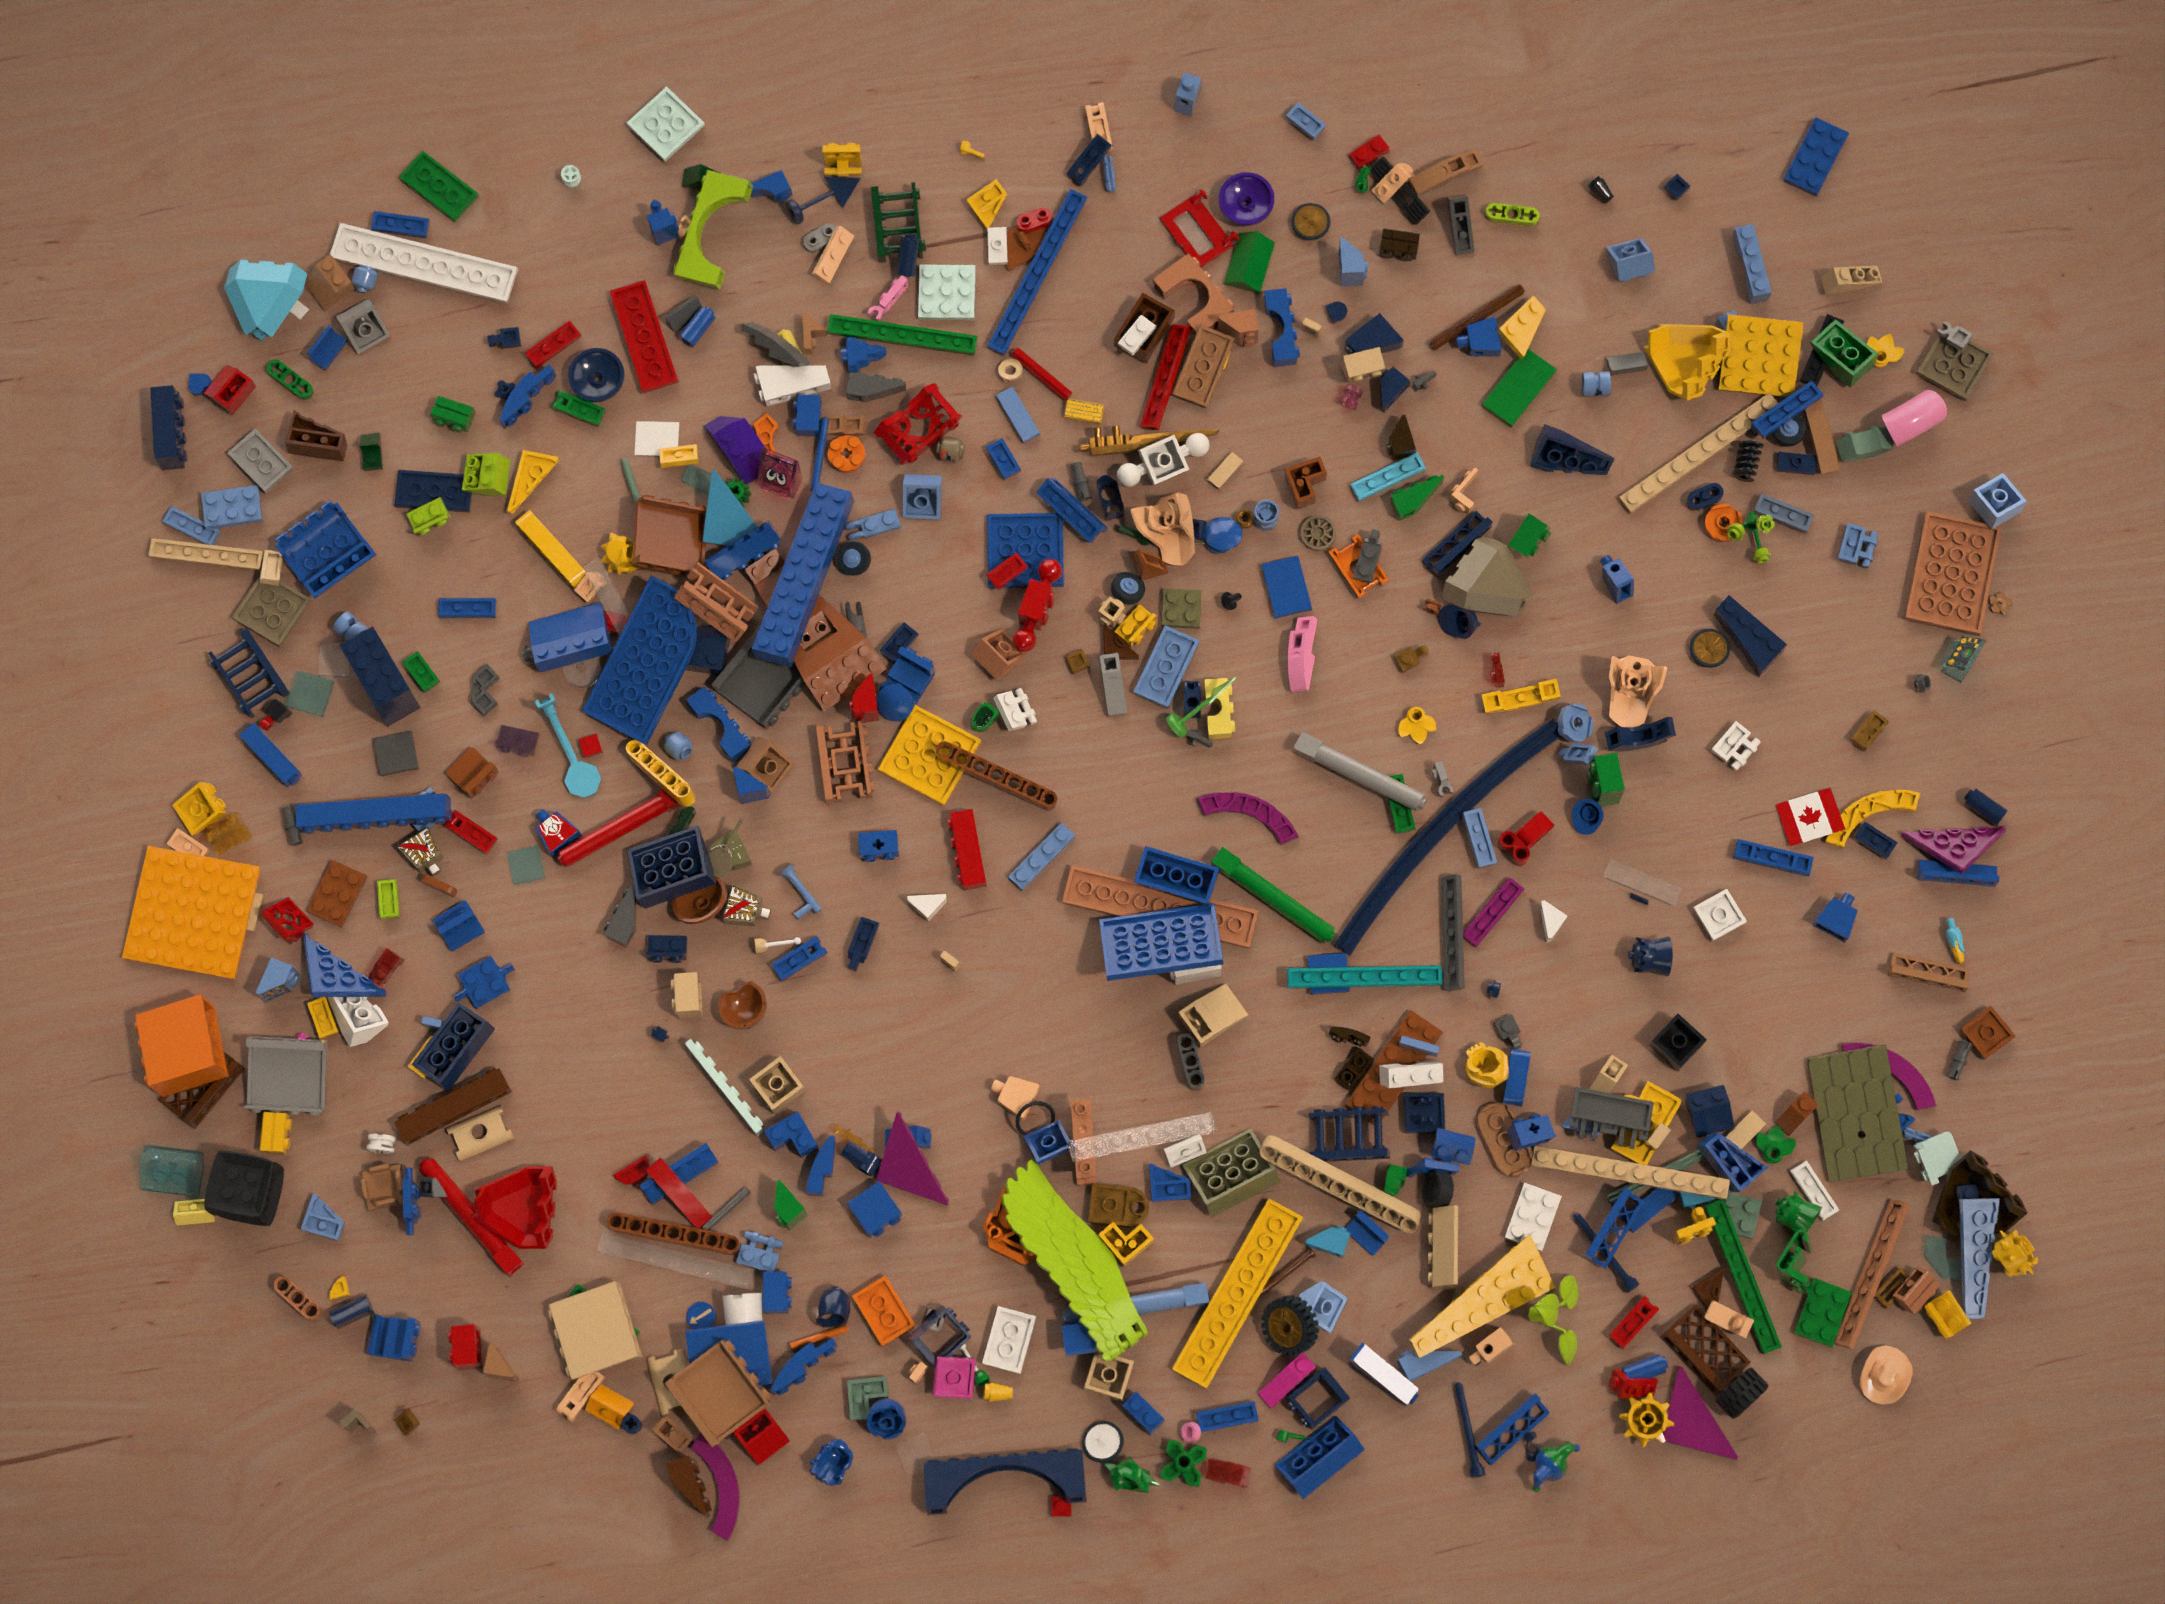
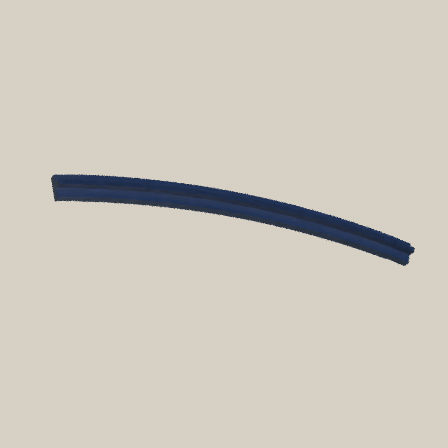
[1334,719,1562,956]

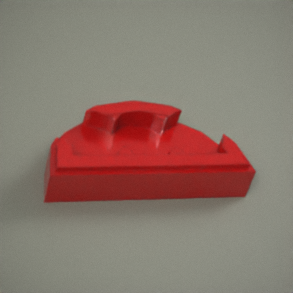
[613,1155,650,1185]

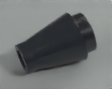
[1588,176,1614,204]

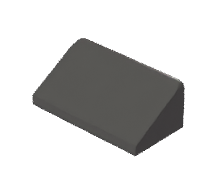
[665,296,702,332]
[1606,352,1648,376]
[419,1177,447,1198]

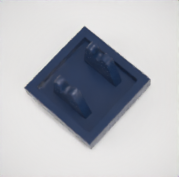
[1404,1093,1445,1134]

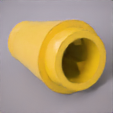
[983,1382,1013,1402]

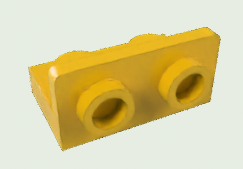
[1114,604,1157,648]
[1924,1290,1972,1339]

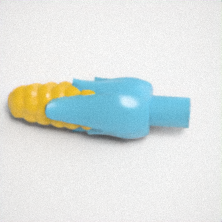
[1946,918,1965,964]

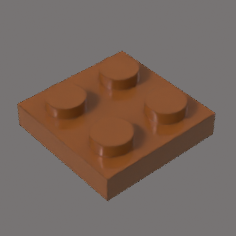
[1960,1006,2016,1060]

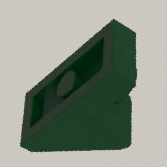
[359,433,383,471]

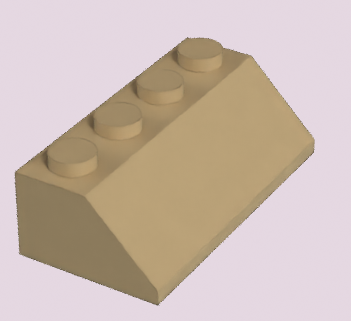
[1428,1205,1458,1290]

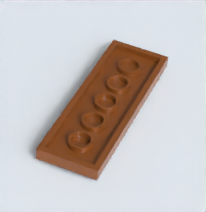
[1345,1010,1443,1125]

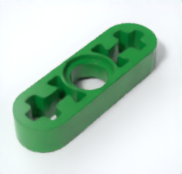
[267,359,314,400]

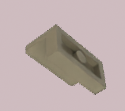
[339,1409,376,1433]

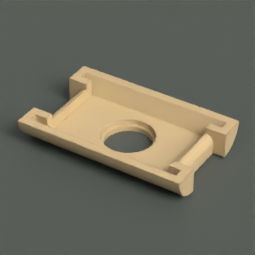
[447,1105,514,1161]
[647,1349,687,1417]

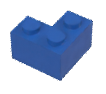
[764,1112,819,1158]

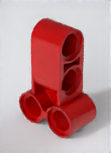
[1498,811,1555,866]

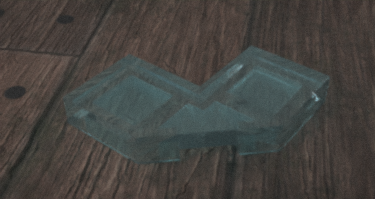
[1924,1236,1962,1281]

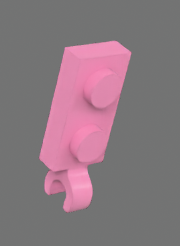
[868,275,909,321]

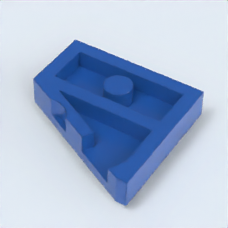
[1149,1164,1191,1202]

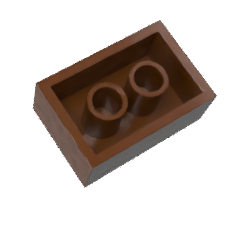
[1114,292,1175,364]

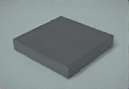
[374,731,419,776]

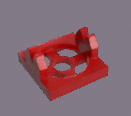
[260,897,314,945]

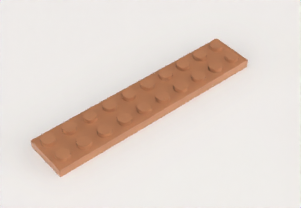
[1062,865,1259,949]

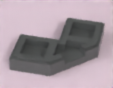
[471,663,500,716]

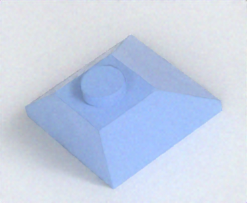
[1298,1281,1348,1333]

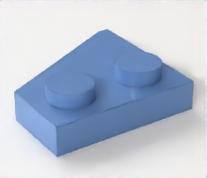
[301,1194,345,1241]

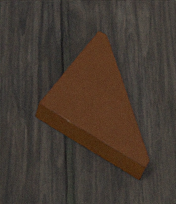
[1103,625,1139,660]
[1692,1268,1724,1310]

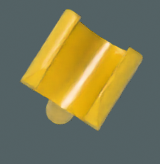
[960,141,985,159]

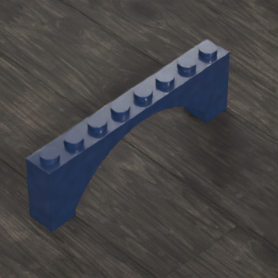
[923,1448,1087,1515]

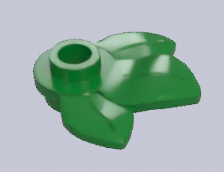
[1756,1126,1796,1164]

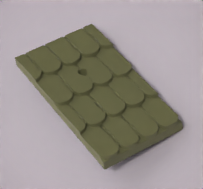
[1808,1044,1908,1182]

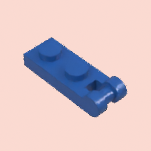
[771,936,828,982]

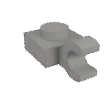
[1432,761,1453,797]

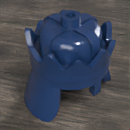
[1628,936,1673,976]

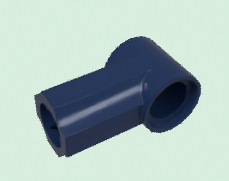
[841,1141,882,1177]

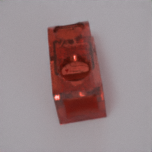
[368,948,405,987]

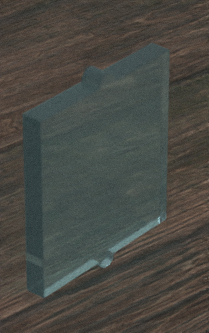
[507,845,545,885]

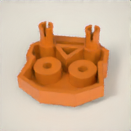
[983,1189,1036,1266]

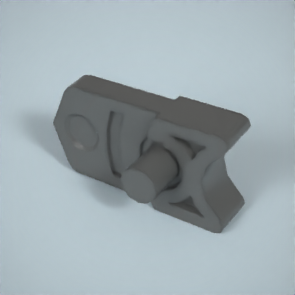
[1412,370,1437,392]
[1186,729,1213,748]

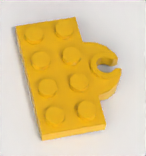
[1611,1081,1682,1165]

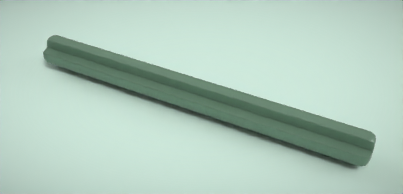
[1607,1150,1706,1205]

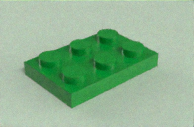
[1794,1278,1851,1348]

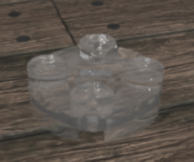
[562,657,601,688]

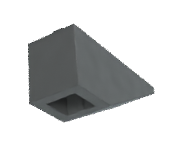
[846,371,907,402]
[604,884,637,948]

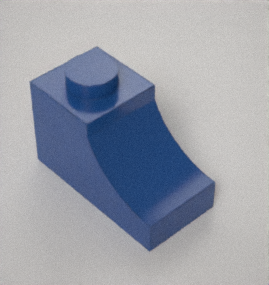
[751,170,792,203]

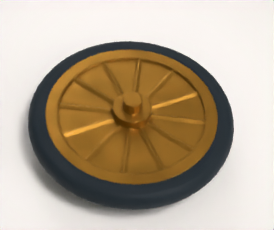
[1291,203,1331,240]
[1690,629,1730,668]

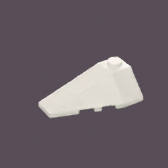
[327,997,389,1047]

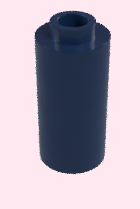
[896,233,920,277]
[1964,788,2008,826]

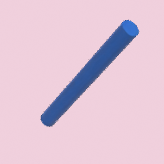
[810,418,829,491]

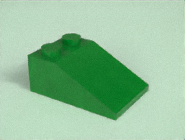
[1810,319,1878,388]

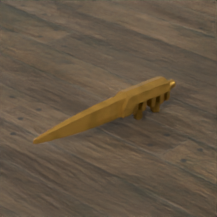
[1080,425,1219,457]

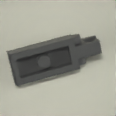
[1353,529,1382,584]

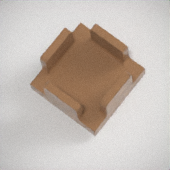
[361,1164,404,1211]

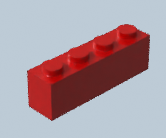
[947,809,987,891]

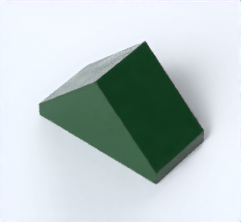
[682,164,720,190]

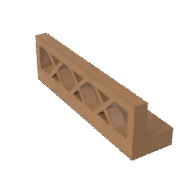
[1888,952,1970,992]

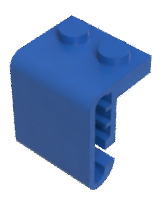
[879,646,935,705]
[367,1315,421,1362]

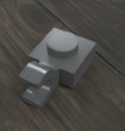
[1494,1014,1522,1049]

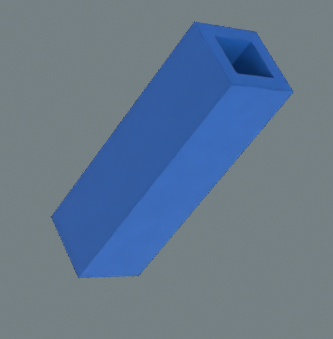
[239,723,302,787]

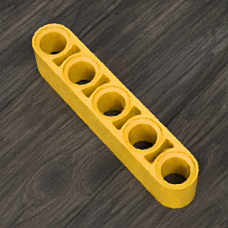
[515,510,587,588]
[626,740,696,807]

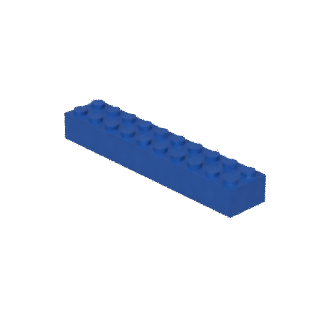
[752,482,854,667]

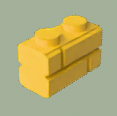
[259,1112,292,1155]

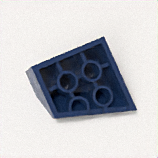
[686,625,730,676]

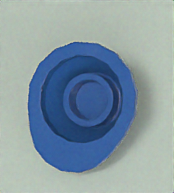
[1572,799,1604,835]

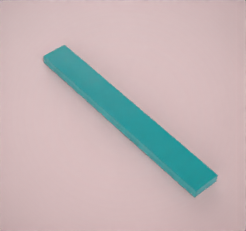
[1287,965,1442,989]

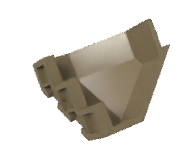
[1442,536,1533,617]

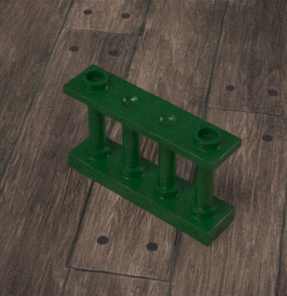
[871,182,926,263]

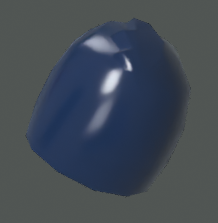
[816,1286,850,1328]

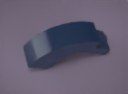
[1605,717,1676,751]

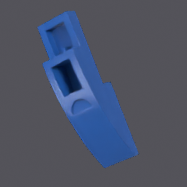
[500,365,556,429]
[771,1338,838,1396]

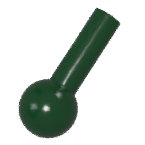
[1118,524,1152,546]

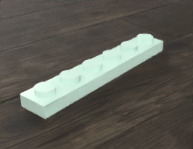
[685,1039,764,1136]

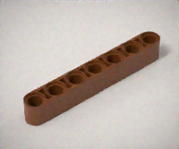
[936,741,1057,811]
[607,1213,741,1255]

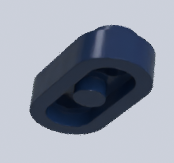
[1687,483,1724,511]

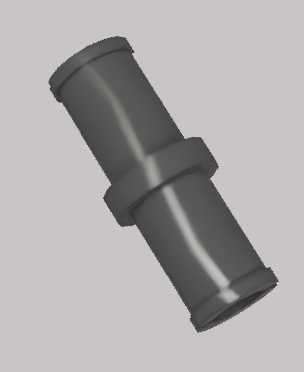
[1070,462,1092,501]
[282,806,303,846]
[1947,1040,1973,1081]

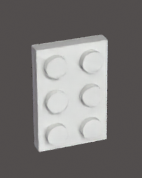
[1505,1182,1562,1252]
[982,1306,1036,1374]

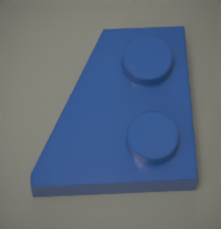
[1406,1158,1459,1177]

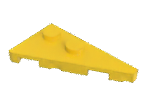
[507,450,559,514]

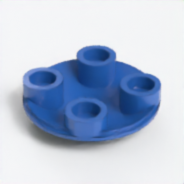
[1204,517,1242,553]
[877,683,915,721]

